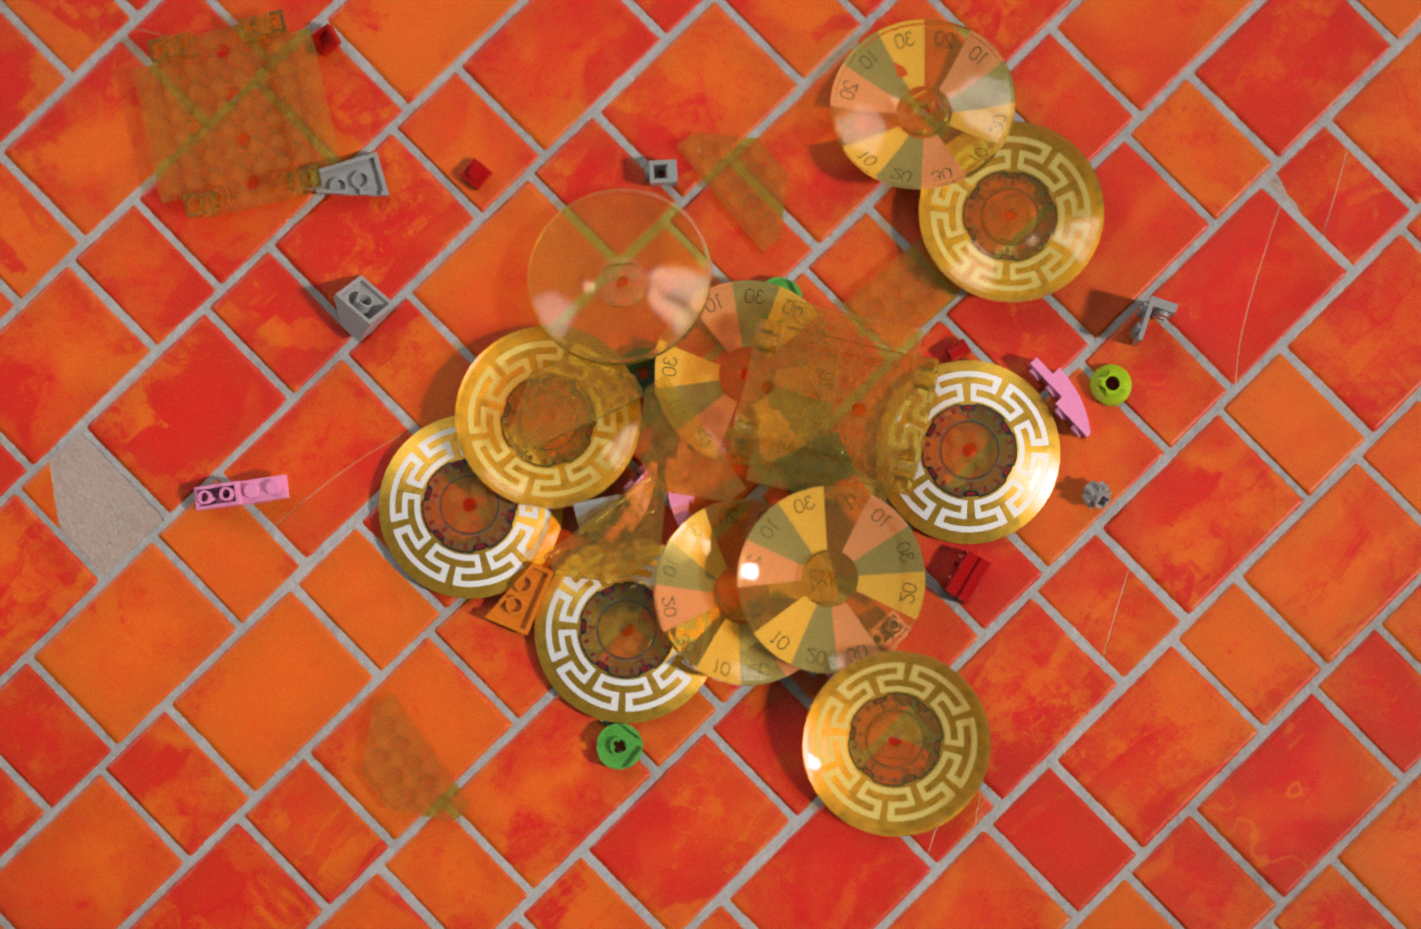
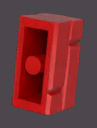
[942,550,992,605]

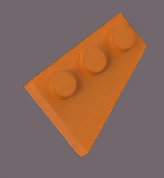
[484,562,555,635]

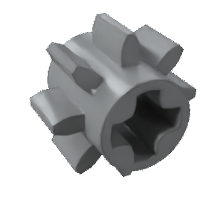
[1081,480,1112,509]

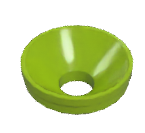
[1089,364,1132,406]

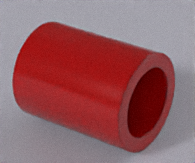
[945,338,971,362]

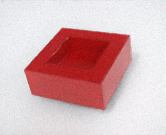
[310,23,342,56]
[460,158,493,191]

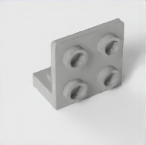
[1130,296,1178,346]

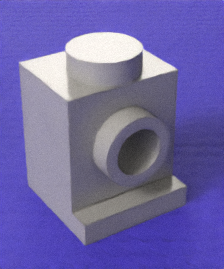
[645,159,678,187]

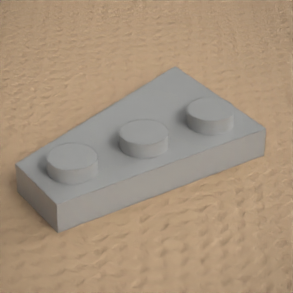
[310,152,390,197]

